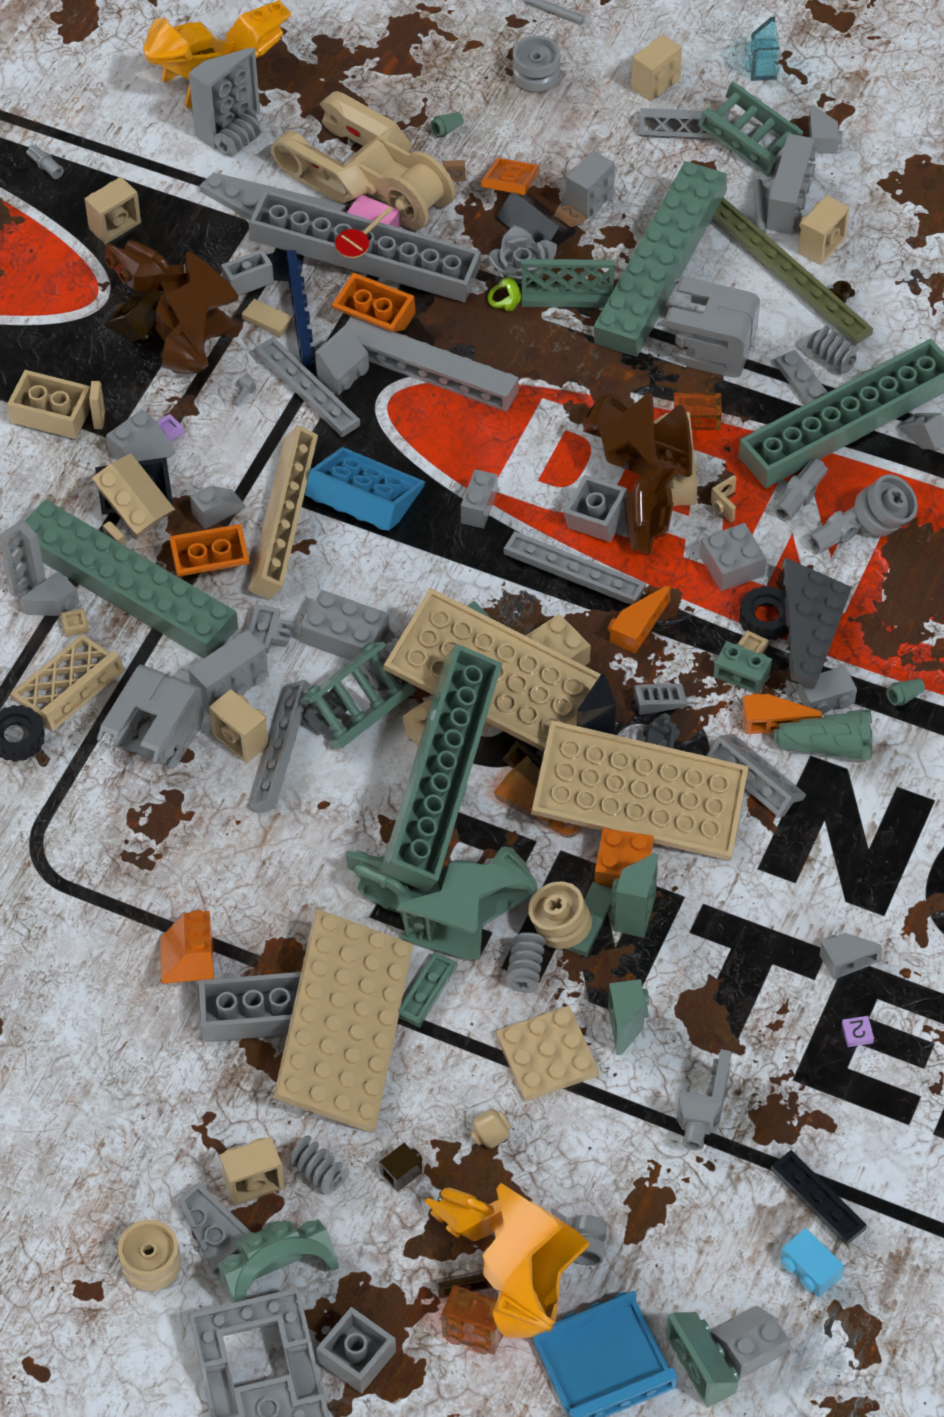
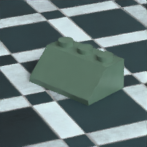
[610,853,659,938]
[666,1312,739,1408]

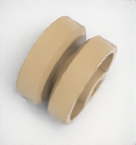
[528,881,592,949]
[118,1220,181,1291]

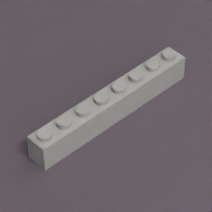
[346,316,519,412]

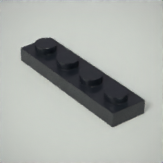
[771,1150,867,1246]

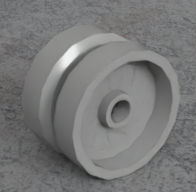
[513,36,560,92]
[855,474,918,536]

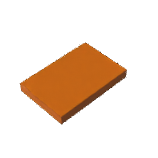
[481,157,540,195]

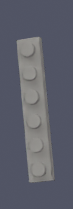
[255,337,360,437]
[504,531,646,605]
[250,679,311,813]

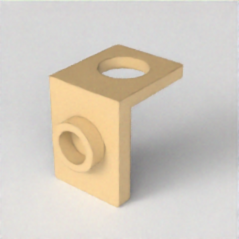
[711,475,736,523]

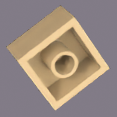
[631,34,682,102]
[84,177,141,244]
[798,195,850,265]
[209,689,269,763]
[219,1137,285,1206]

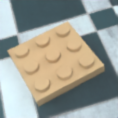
[496,1005,599,1102]

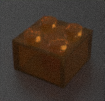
[441,1285,503,1355]

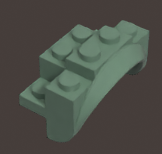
[216,1219,339,1303]

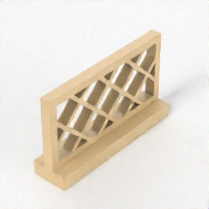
[10,634,125,732]

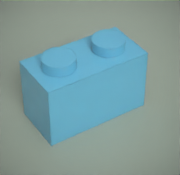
[780,1228,845,1297]

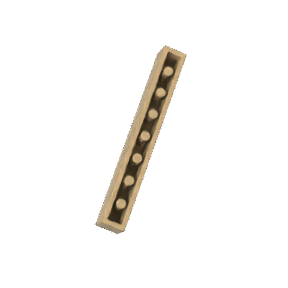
[248,425,318,600]

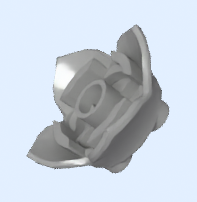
[488,225,557,284]

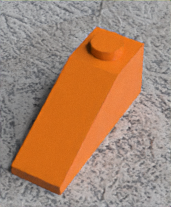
[608,585,671,654]
[742,693,822,734]

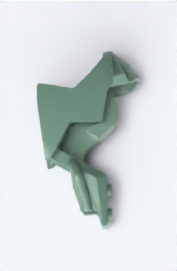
[345,847,537,960]

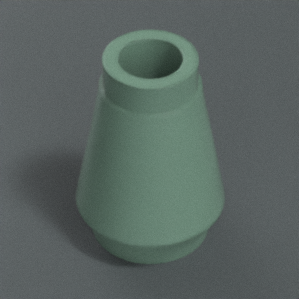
[430,112,464,137]
[887,678,925,706]

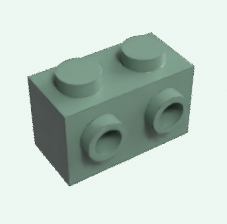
[713,641,772,694]

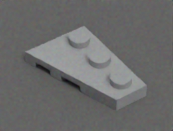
[178,1182,252,1275]

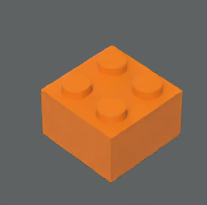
[594,828,654,889]

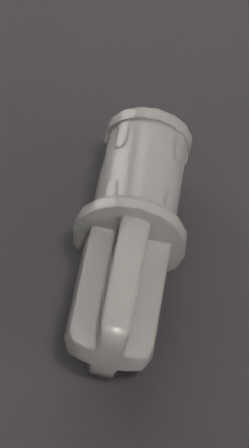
[27,145,64,179]

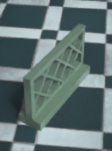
[522,259,615,308]

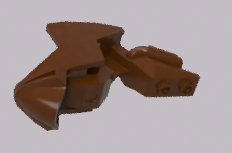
[105,241,239,374]
[582,393,692,555]

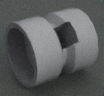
[572,1215,608,1266]

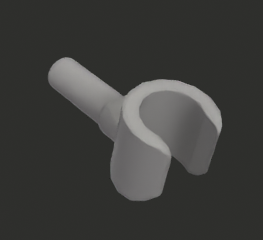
[233,375,256,406]

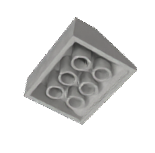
[189,47,260,149]

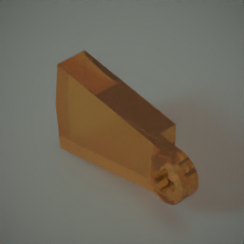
[493,756,582,838]

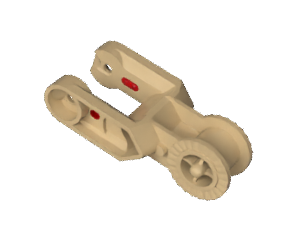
[271,91,456,231]

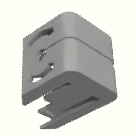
[657,276,760,378]
[97,664,204,769]

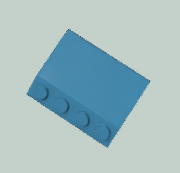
[305,447,425,531]

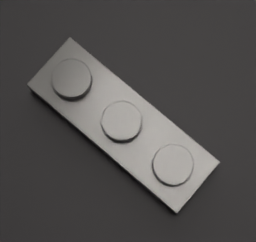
[775,350,828,405]

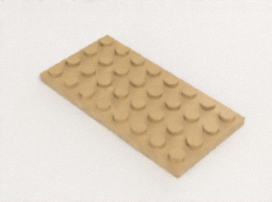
[383,588,601,751]
[531,720,749,861]
[273,909,413,1133]

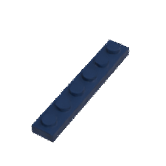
[286,250,315,370]

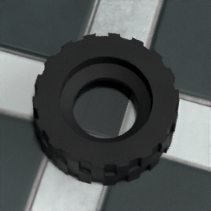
[739,586,789,640]
[0,705,45,762]

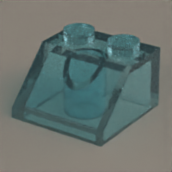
[745,17,780,81]

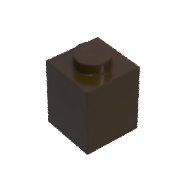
[379,1142,423,1192]

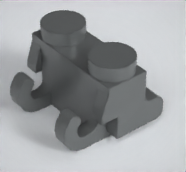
[303,688,348,734]
[643,713,680,749]

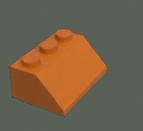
[331,272,416,332]
[169,524,250,577]
[160,910,214,984]

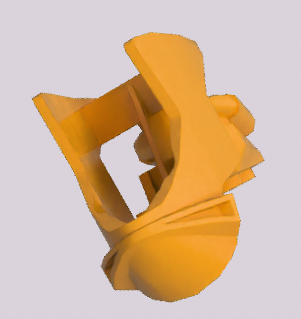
[144,0,291,108]
[425,1183,590,1339]

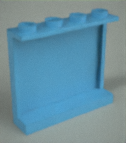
[533,1290,678,1417]

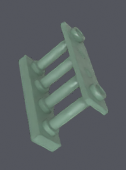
[698,81,804,177]
[300,641,416,749]

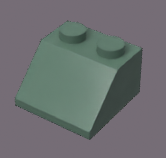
[608,979,649,1055]

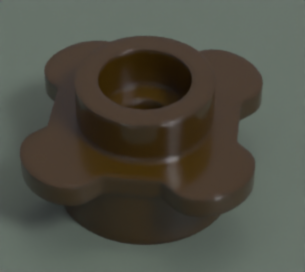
[829,280,855,303]

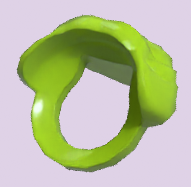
[488,277,522,312]

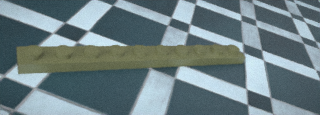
[712,197,873,346]

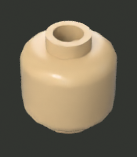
[471,1108,512,1149]

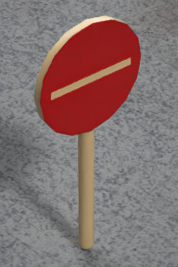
[335,206,393,258]

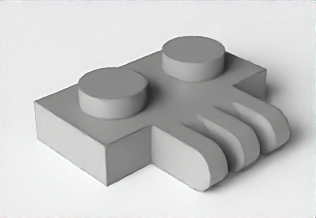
[248,604,294,654]

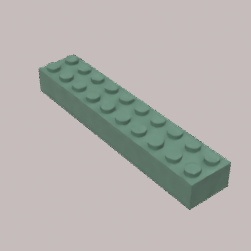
[593,161,727,357]
[738,339,944,488]
[25,499,238,658]
[380,644,502,892]

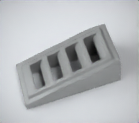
[633,684,688,715]

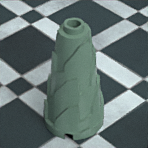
[774,710,873,760]

